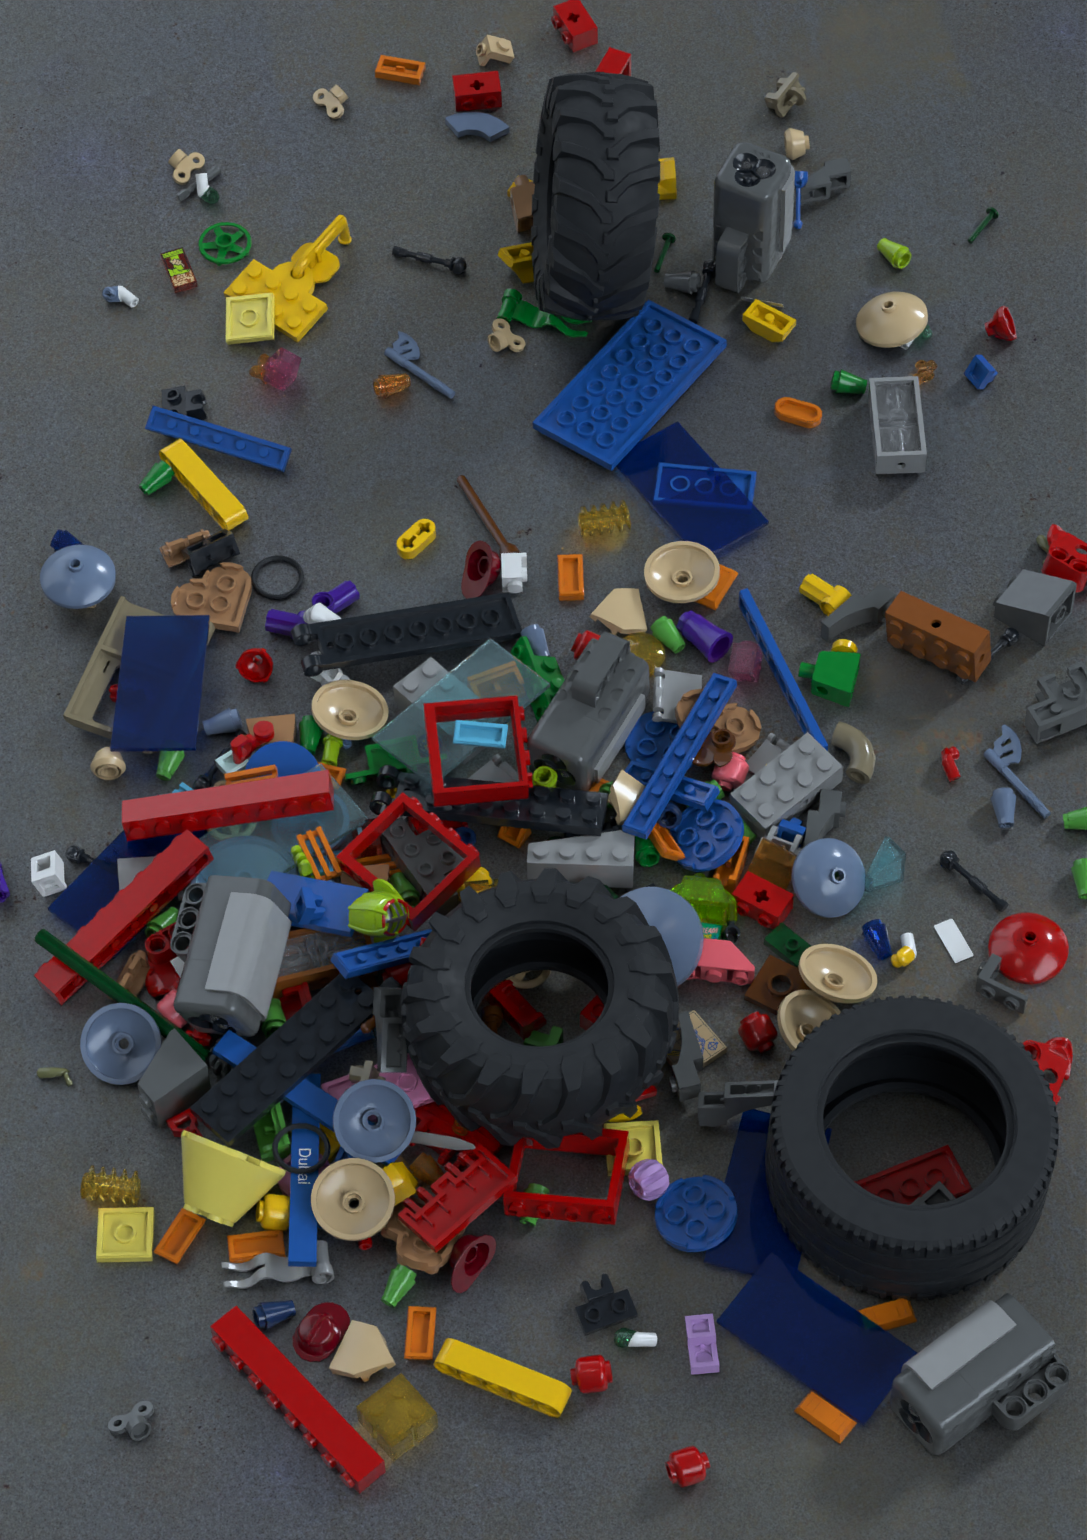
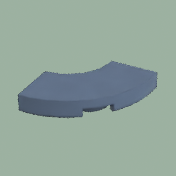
[445,112,510,142]

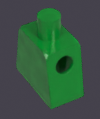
[798,651,861,707]

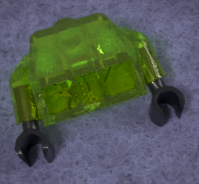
[670,873,740,943]

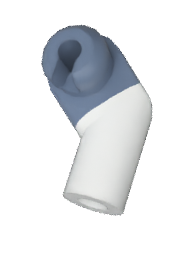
[102,286,139,308]

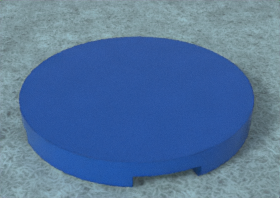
[625,711,694,770]
[243,741,321,780]
[670,799,744,872]
[655,1175,738,1252]

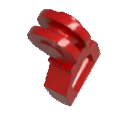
[230,721,275,764]
[166,1108,203,1138]

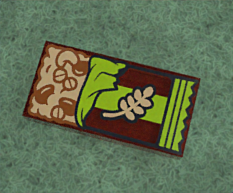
[160,247,198,293]

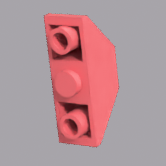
[687,938,755,985]

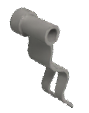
[221,1240,334,1289]

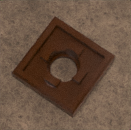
[744,955,811,1015]

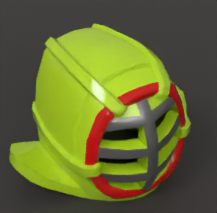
[348,879,409,943]

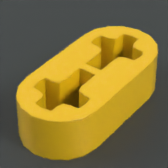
[396,519,436,559]

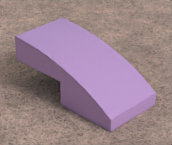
[685,1314,719,1375]

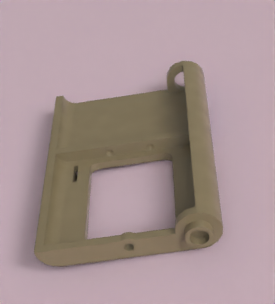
[63,596,215,754]

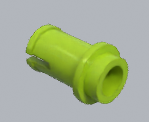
[321,733,343,766]

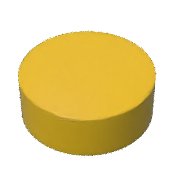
[831,639,858,653]

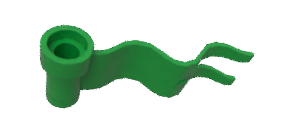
[497,288,593,338]

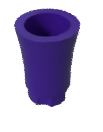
[676,610,733,663]

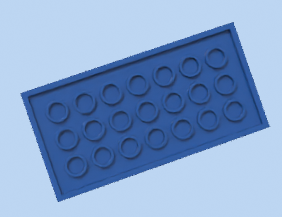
[532,299,727,471]

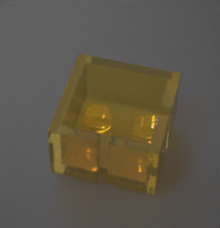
[356,1373,438,1461]

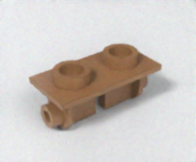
[159,529,211,568]
[107,950,150,1001]

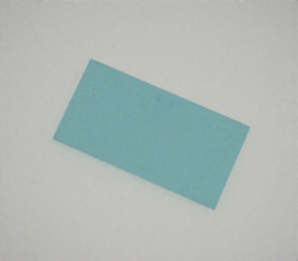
[372,639,550,786]
[199,763,369,882]

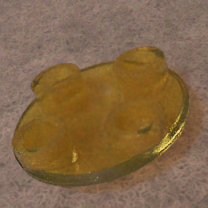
[623,633,665,677]

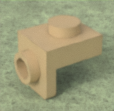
[476,35,515,66]

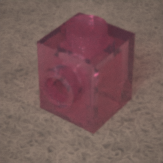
[263,347,302,391]
[728,641,763,682]

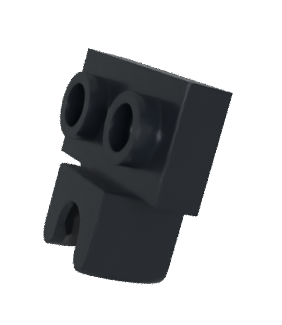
[161,385,208,420]
[574,1274,638,1336]

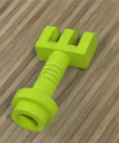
[291,845,314,879]

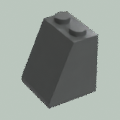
[993,569,1077,646]
[138,1028,211,1128]

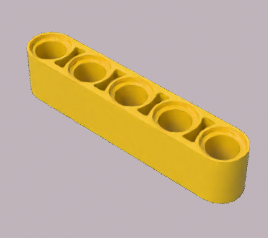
[159,439,248,531]
[433,1338,572,1418]

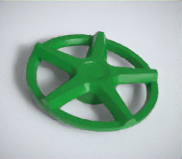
[198,222,252,266]

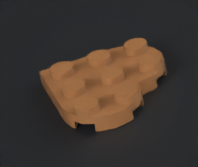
[171,562,252,633]
[675,689,761,753]
[381,1197,467,1274]

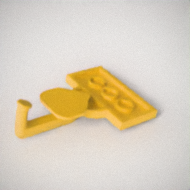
[223,214,352,343]

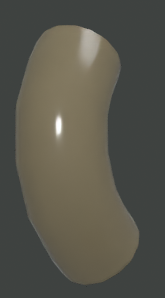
[831,721,876,784]

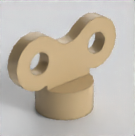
[313,84,349,119]
[168,149,205,185]
[488,319,526,352]

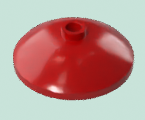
[988,912,1069,984]

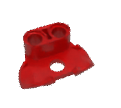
[1041,524,1087,592]
[145,922,189,997]
[1022,1037,1073,1106]

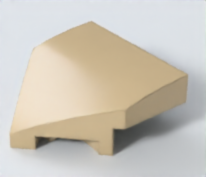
[589,588,647,636]
[607,770,646,825]
[329,1320,396,1382]

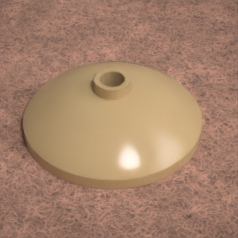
[856,292,928,348]
[644,541,720,603]
[311,680,389,740]
[798,944,877,1004]
[777,990,841,1051]
[311,1158,395,1241]

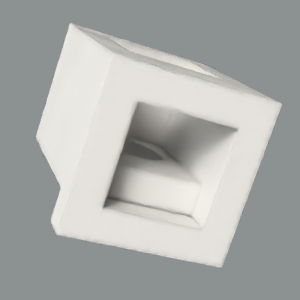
[501,553,527,593]
[31,850,67,897]

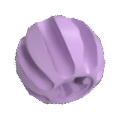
[628,1159,669,1201]

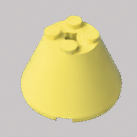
[181,1130,286,1227]

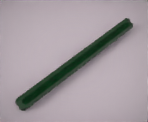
[35,929,210,1062]

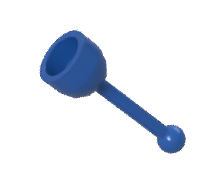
[793,171,808,229]

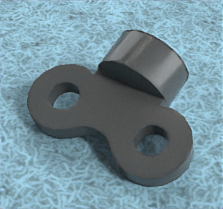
[107,1401,154,1441]

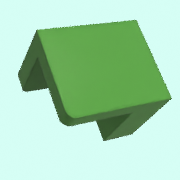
[523,1026,563,1047]

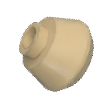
[784,128,810,160]
[90,747,126,780]

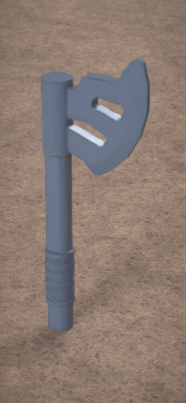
[384,331,455,399]
[983,724,1051,819]

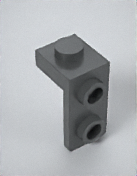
[976,953,1028,1014]

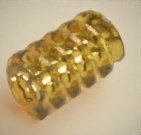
[578,500,631,537]
[80,1165,141,1206]

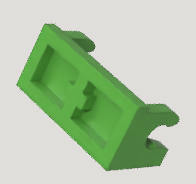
[253,1102,291,1162]

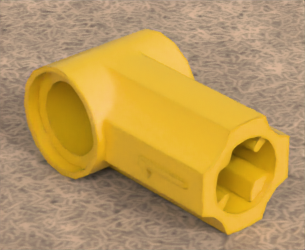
[799,574,852,616]

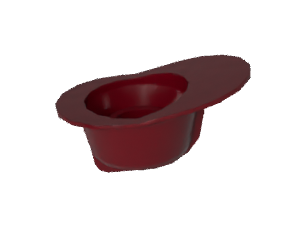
[461,540,501,599]
[449,1234,496,1293]
[293,1302,350,1362]

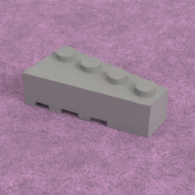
[527,830,635,888]

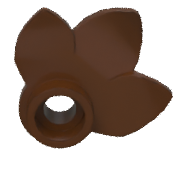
[692,729,736,768]

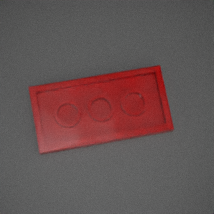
[855,1145,973,1205]

